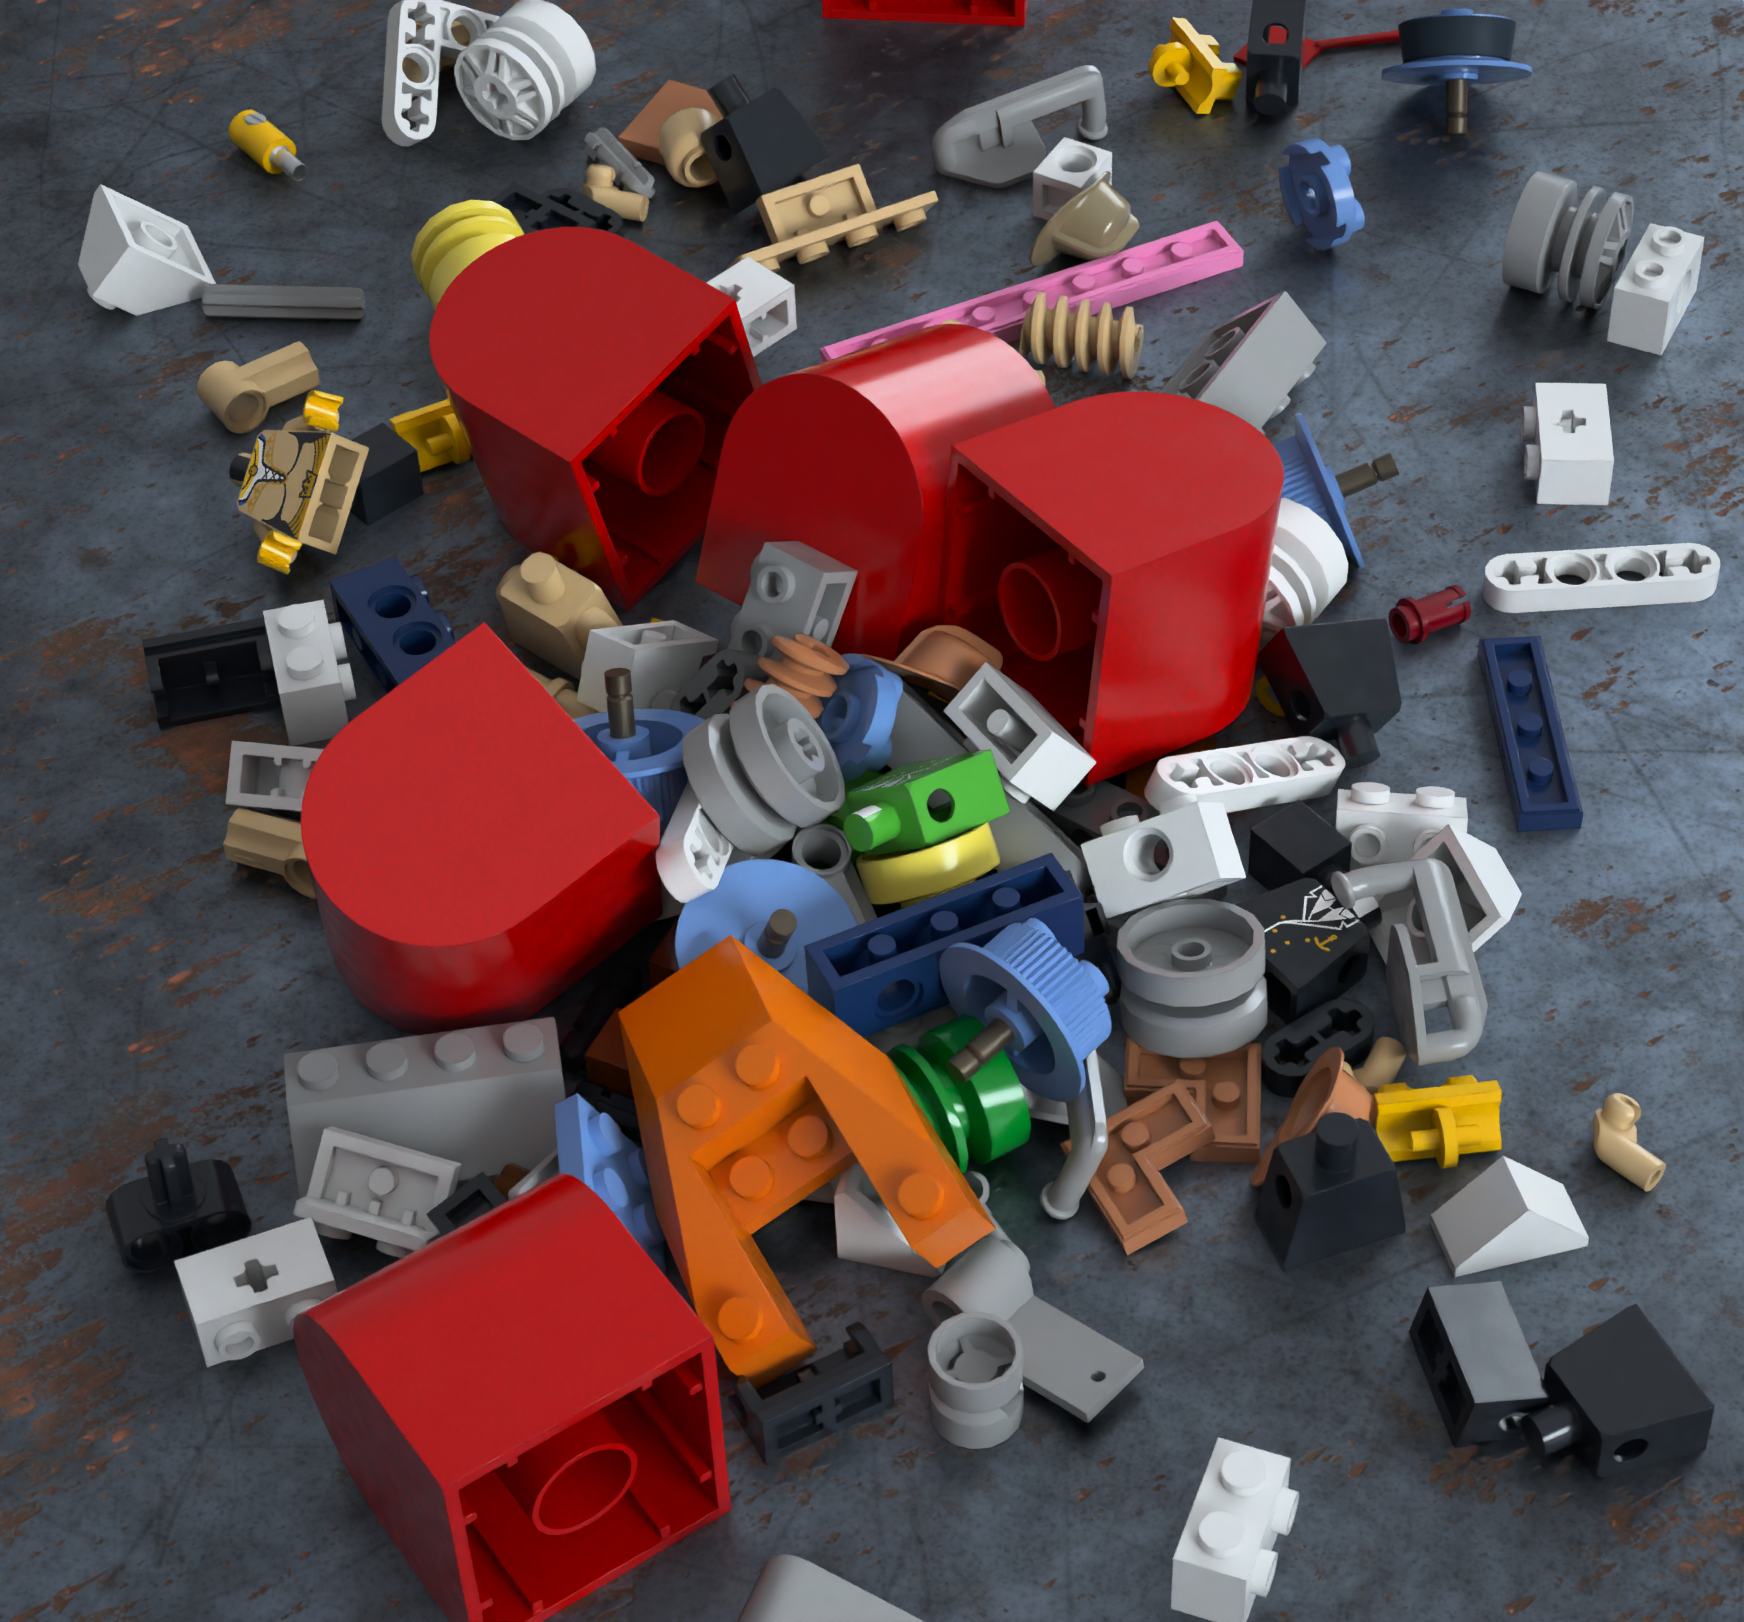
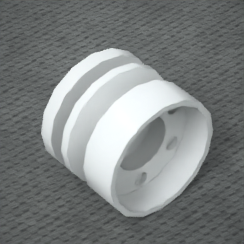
[454,0,596,141]
[1257,498,1348,660]

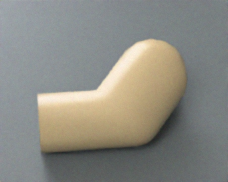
[582,164,649,222]
[1343,1037,1407,1096]
[1592,1093,1666,1192]

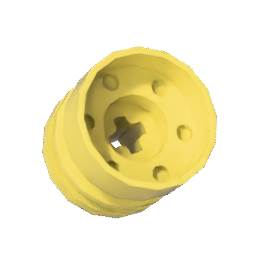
[411,200,524,312]
[856,822,1000,911]

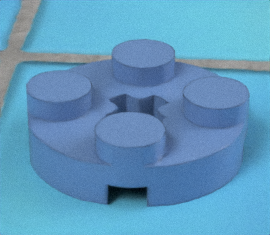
[1279,137,1365,250]
[814,653,903,784]

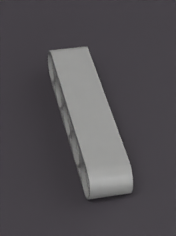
[844,679,1093,896]

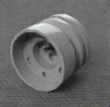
[1502,171,1634,310]

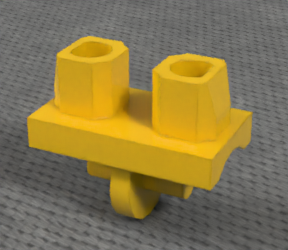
[1148,18,1242,114]
[389,398,472,472]
[1374,1075,1502,1169]

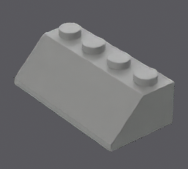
[1159,290,1327,435]
[283,1017,566,1199]

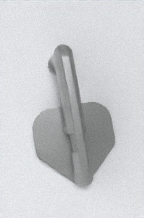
[932,65,1108,189]
[1331,858,1488,1066]
[1021,1049,1127,1220]

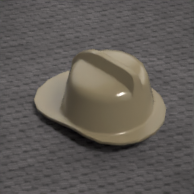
[1029,171,1139,266]

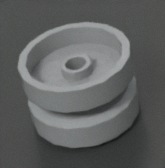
[682,684,845,856]
[1117,899,1268,1058]

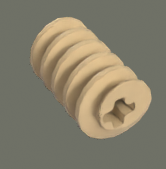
[1019,291,1144,379]

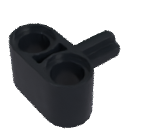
[105,1138,252,1273]

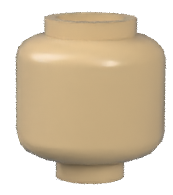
[657,107,719,188]

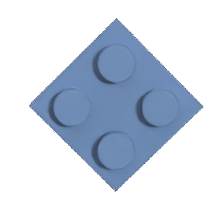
[554,1093,666,1273]

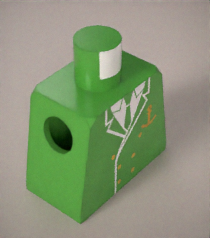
[843,749,1010,856]

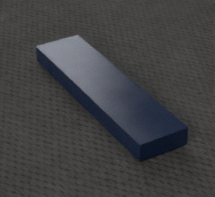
[1477,636,1583,832]

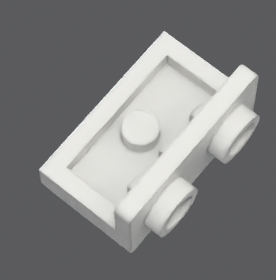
[1336,782,1468,871]
[293,1126,462,1258]

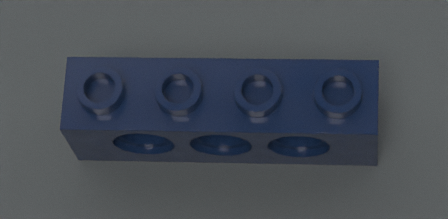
[329,556,456,696]
[804,853,1084,1038]

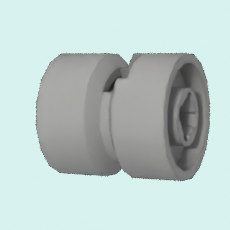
[927,1311,1024,1449]

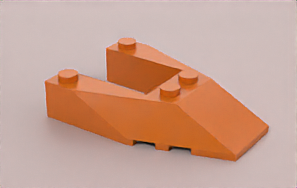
[618,935,996,1388]

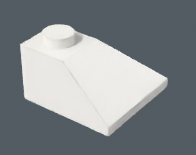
[78,184,216,316]
[1369,824,1522,965]

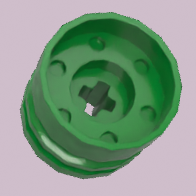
[886,1014,1031,1174]

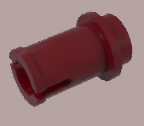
[1388,585,1471,645]

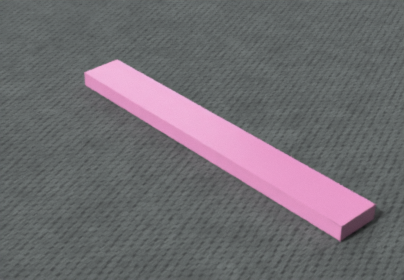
[820,221,1244,363]

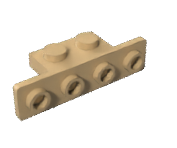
[727,163,939,273]

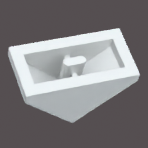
[1430,1156,1589,1277]
[834,1161,946,1278]

